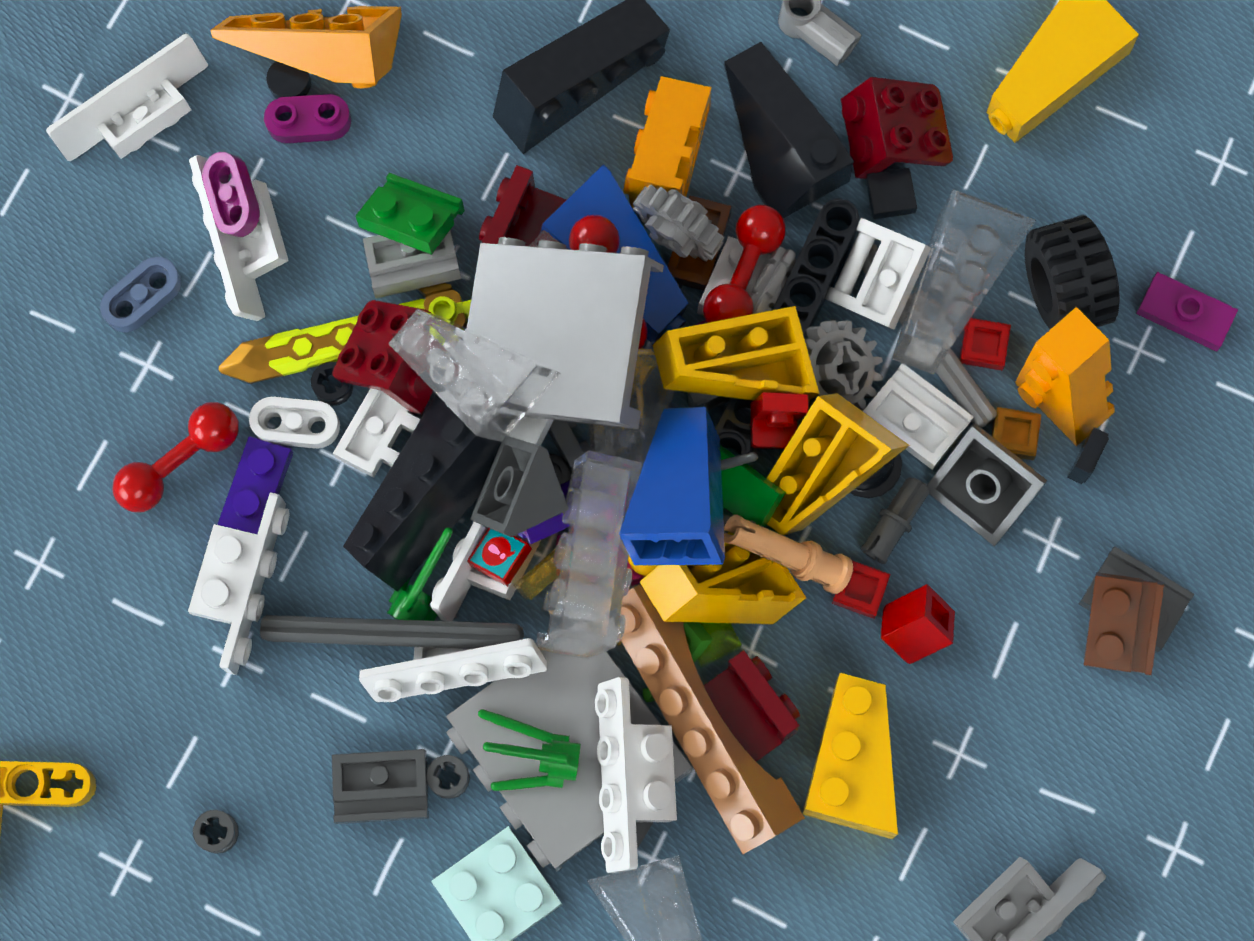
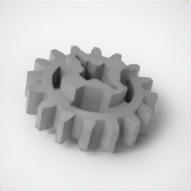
[633,185,724,262]
[805,320,883,410]

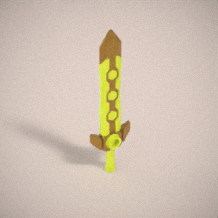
[218,283,471,384]

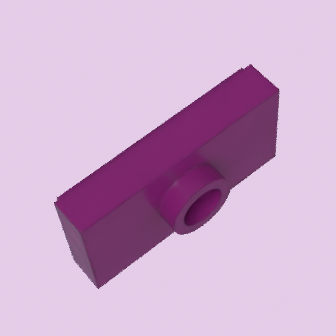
[1136,272,1238,352]

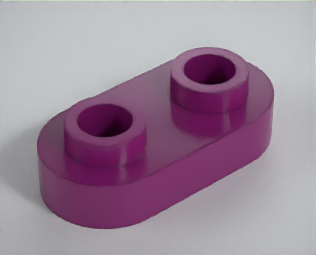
[264,94,352,143]
[202,152,260,237]

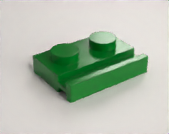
[356,173,465,255]

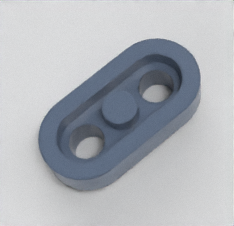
[100,257,181,332]

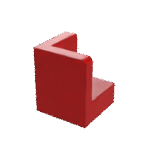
[881,584,955,664]

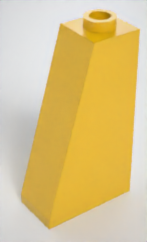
[986,0,1139,143]

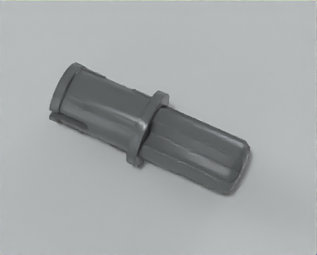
[860,478,930,564]

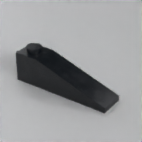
[724,42,854,219]

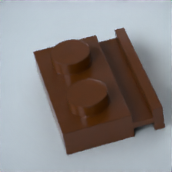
[1084,572,1165,676]

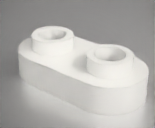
[249,397,340,449]

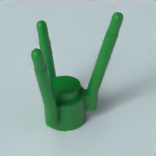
[387,527,453,621]
[478,709,581,791]

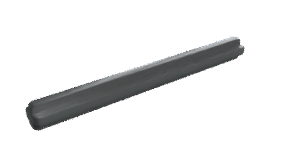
[260,615,524,649]

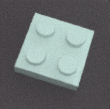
[431,826,563,941]

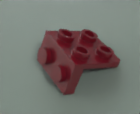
[840,77,953,179]
[479,165,567,247]
[332,300,460,414]
[704,650,800,762]

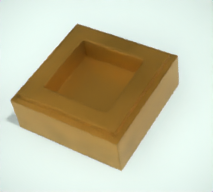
[992,407,1042,461]

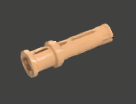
[724,515,853,594]

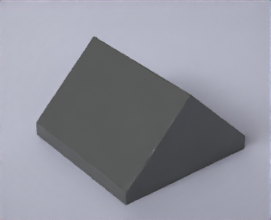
[927,423,1047,546]
[470,435,569,537]

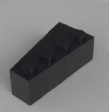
[493,0,670,154]
[343,389,502,592]

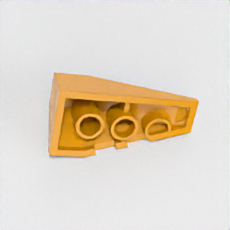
[211,6,402,89]

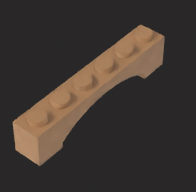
[603,584,805,854]

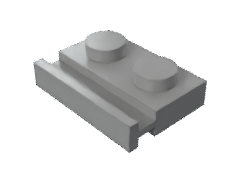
[363,230,461,299]

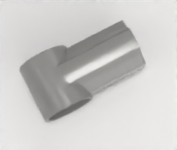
[778,0,862,66]

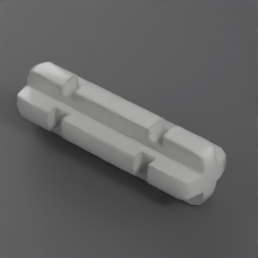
[750,247,796,314]

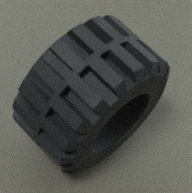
[1025,215,1120,329]

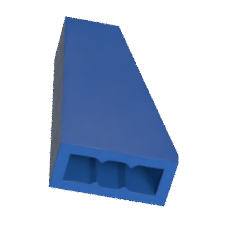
[539,164,689,344]
[619,407,725,565]

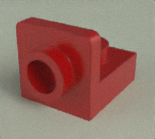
[751,392,808,449]

